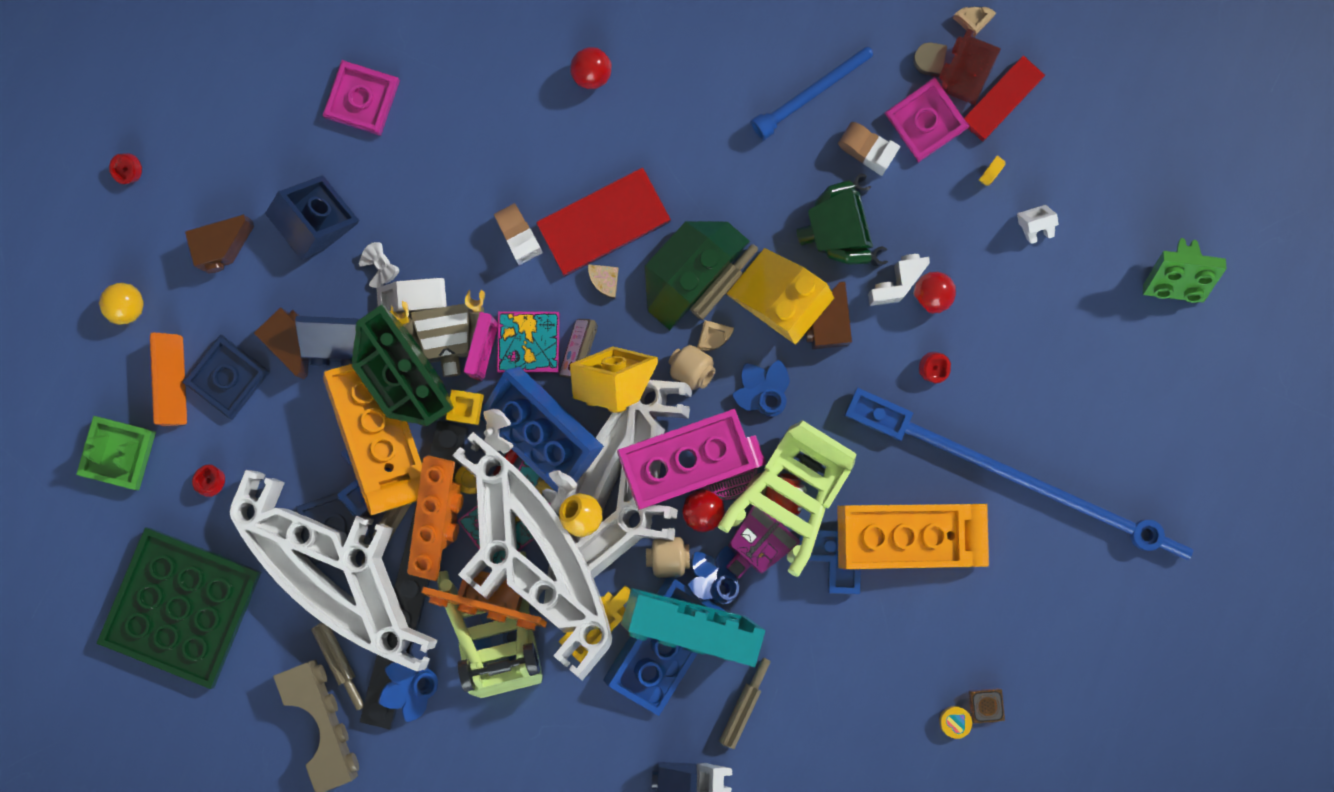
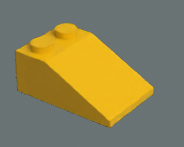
[726,248,834,345]

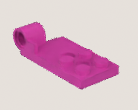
[617,409,766,510]

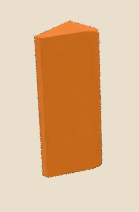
[150,332,187,427]

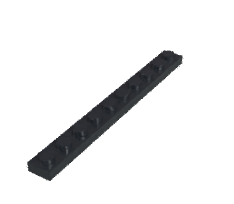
[360,421,469,730]

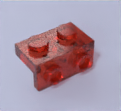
[939,29,1001,105]

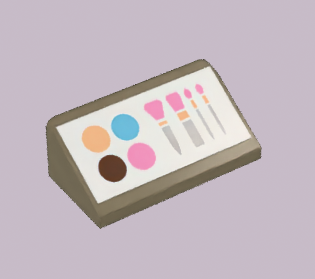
[559,319,598,380]

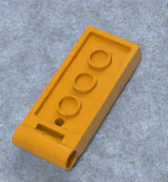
[323,364,422,515]
[837,504,989,569]

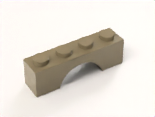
[273,659,359,792]

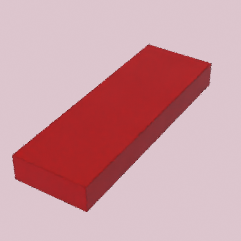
[964,55,1045,142]

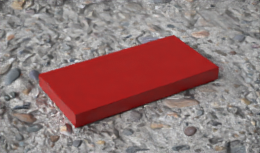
[536,167,671,277]

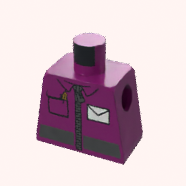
[726,505,801,579]

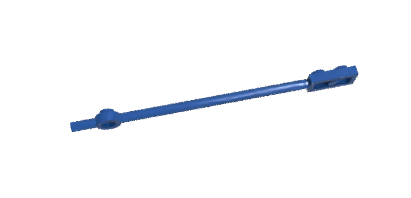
[844,387,1193,560]

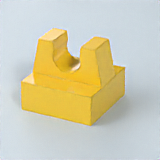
[446,389,484,425]

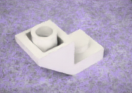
[868,254,930,306]
[376,278,447,314]

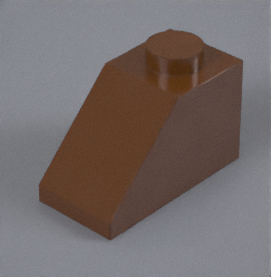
[185,214,254,273]
[805,282,852,350]
[254,307,309,379]

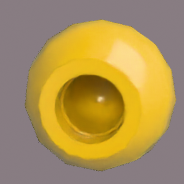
[99,283,144,325]
[559,493,602,538]

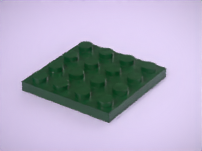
[96,527,262,689]

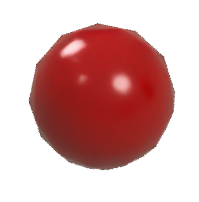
[570,47,612,89]
[913,271,956,314]
[682,489,725,532]

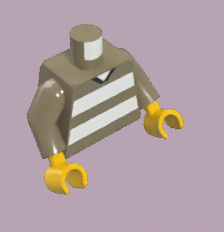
[390,290,485,377]

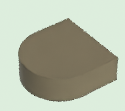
[913,43,947,77]

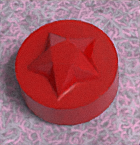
[109,153,142,184]
[919,352,951,383]
[192,464,225,497]

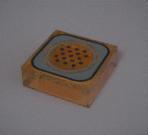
[969,688,1005,723]

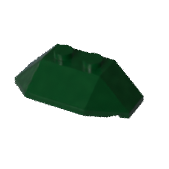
[645,221,750,331]
[352,304,454,426]

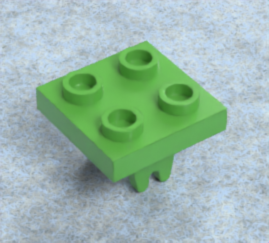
[1143,238,1227,303]
[76,416,156,490]

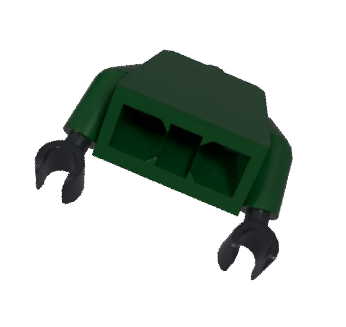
[796,174,888,266]

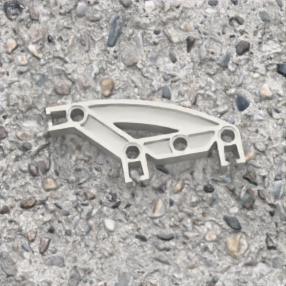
[544,380,692,604]
[452,432,612,681]
[230,470,438,671]

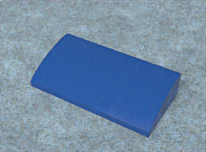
[480,367,604,492]
[603,577,724,716]

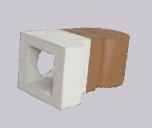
[838,122,901,176]
[494,203,543,265]

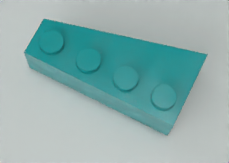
[621,588,766,667]

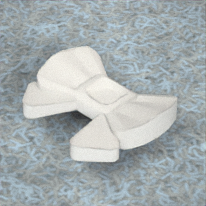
[359,242,399,288]
[483,409,513,454]
[542,470,577,514]

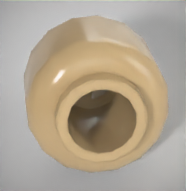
[669,345,715,390]
[646,537,690,578]

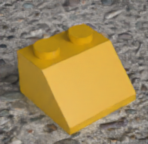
[570,346,658,413]

